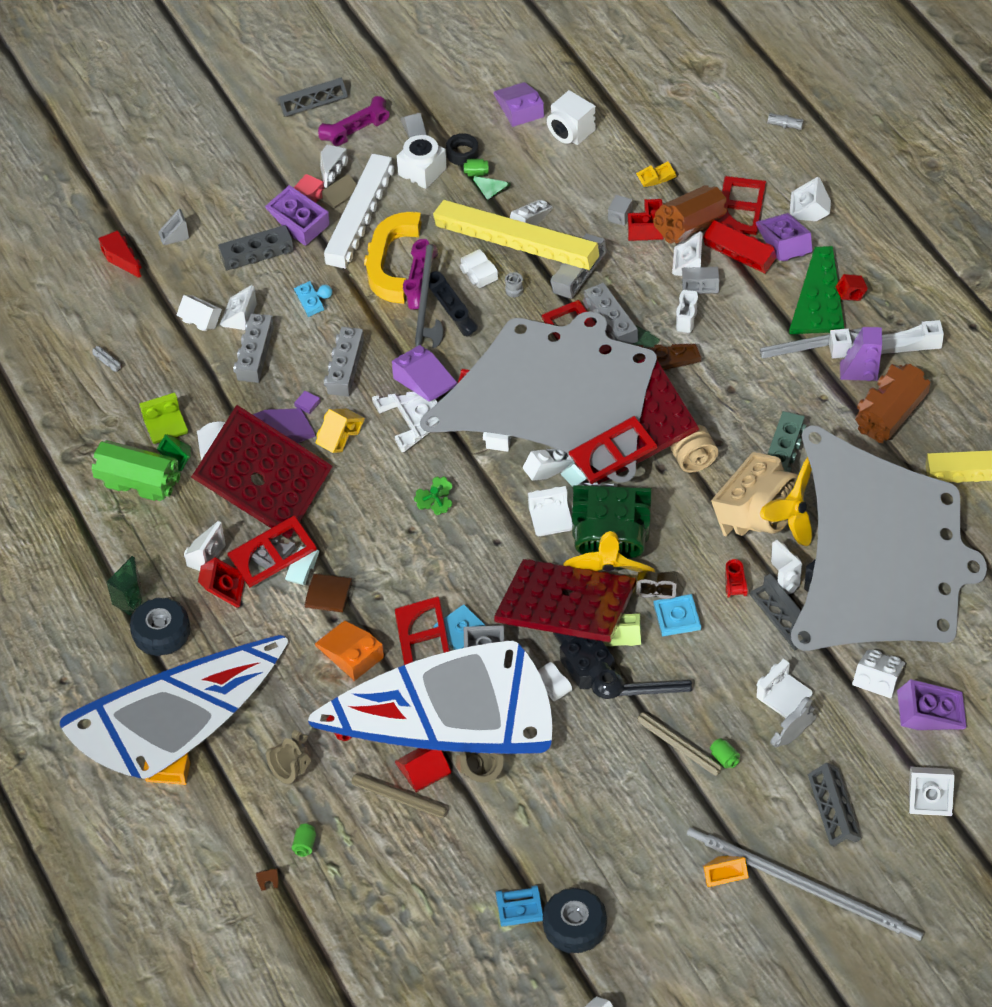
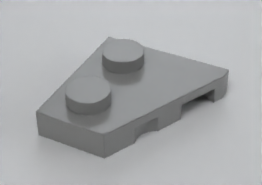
[251,537,296,569]

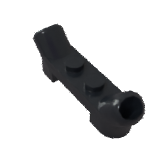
[429,271,478,337]

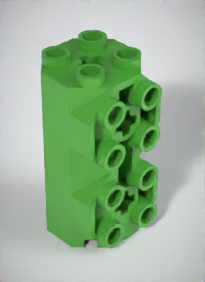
[91,440,181,501]

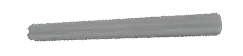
[760,327,863,358]

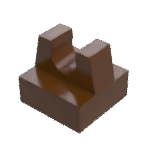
[256,868,278,891]

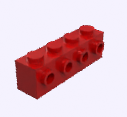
[703,220,777,274]

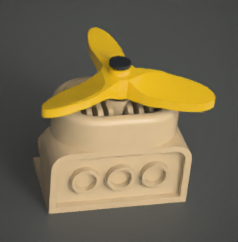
[711,452,812,546]

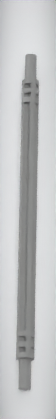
[687,827,924,941]

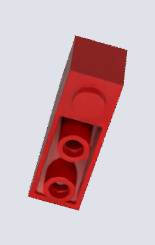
[98,230,142,278]

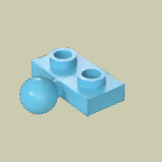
[294,281,332,317]

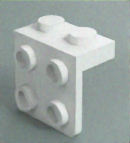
[528,486,572,536]
[771,540,802,595]
[852,650,905,698]
[757,659,812,718]

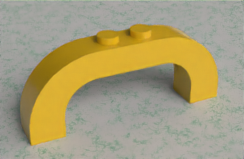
[365,212,422,304]

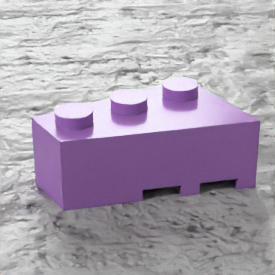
[840,327,882,381]

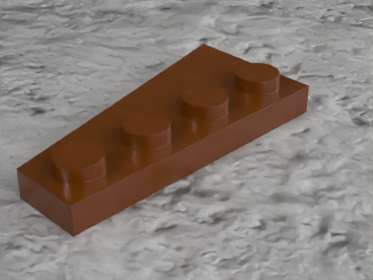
[633,343,701,370]

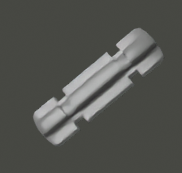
[92,346,122,372]

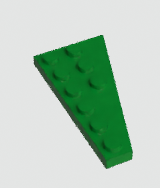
[789,246,844,334]

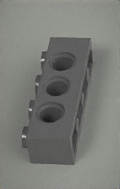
[218,225,293,271]

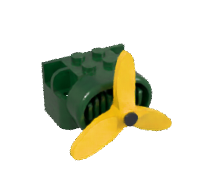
[563,485,655,573]

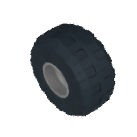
[130,598,190,656]
[543,888,607,953]

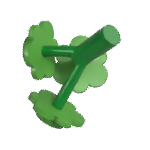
[414,476,453,515]

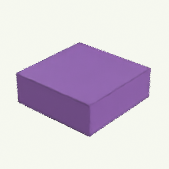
[294,391,320,414]

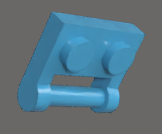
[495,885,543,927]

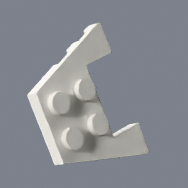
[372,392,439,452]

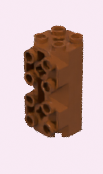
[653,185,727,244]
[855,364,931,443]

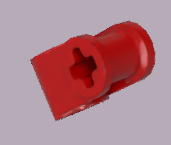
[725,559,747,598]

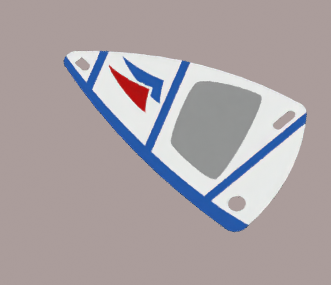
[60,635,288,779]
[308,641,552,754]

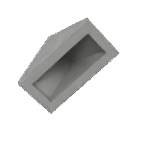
[400,113,426,138]
[158,209,189,245]

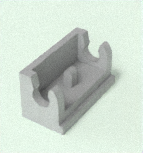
[682,267,719,294]

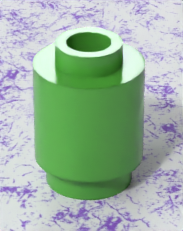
[464,159,488,177]
[710,738,740,769]
[292,824,316,857]

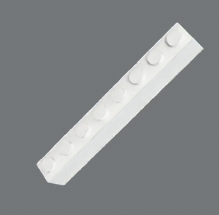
[324,154,394,269]

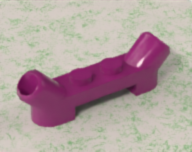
[318,96,390,146]
[403,239,438,310]

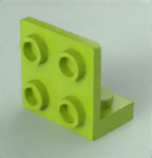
[139,392,188,444]

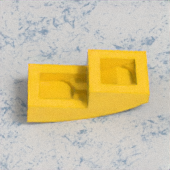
[636,161,677,187]

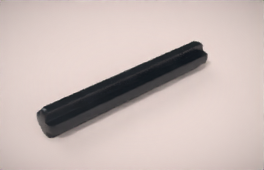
[619,680,692,696]

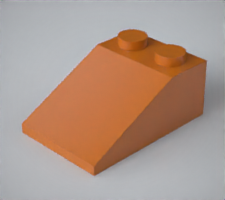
[315,620,384,681]

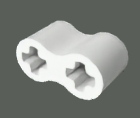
[538,662,572,701]

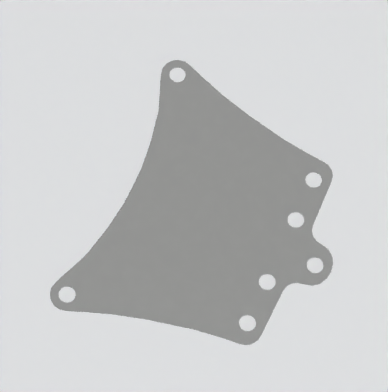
[420,312,657,483]
[791,425,987,651]

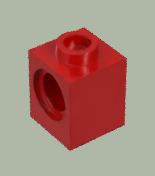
[836,274,868,301]

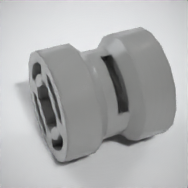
[505,272,523,298]

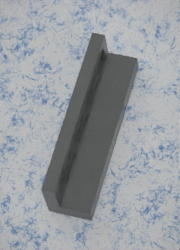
[276,77,348,117]
[750,574,811,651]
[808,762,862,847]

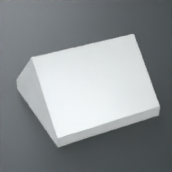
[672,232,703,276]
[220,285,257,330]

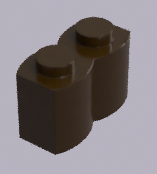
[636,571,677,599]

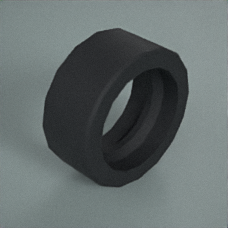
[446,133,479,166]

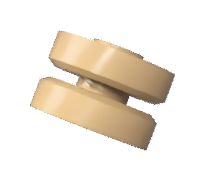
[670,425,718,473]

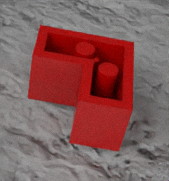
[627,199,664,241]

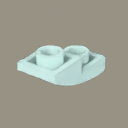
[285,546,319,585]

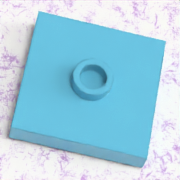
[653,594,701,637]
[433,604,486,650]

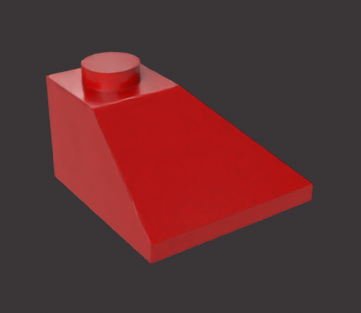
[198,557,244,608]

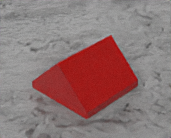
[395,748,451,793]

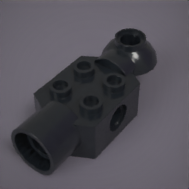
[553,633,624,699]

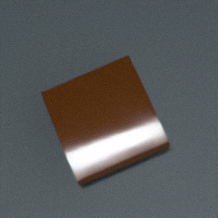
[305,574,352,613]

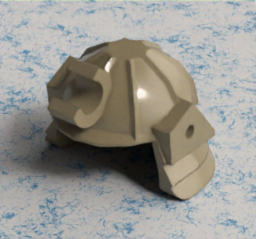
[266,729,311,784]
[456,752,504,783]

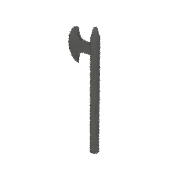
[415,245,443,348]

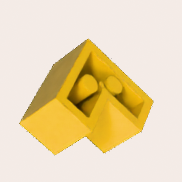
[315,408,365,453]

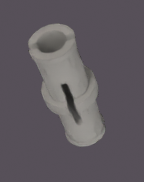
[767,113,803,130]

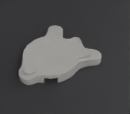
[770,697,816,747]

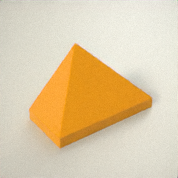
[703,856,749,887]

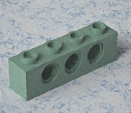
[767,411,807,472]

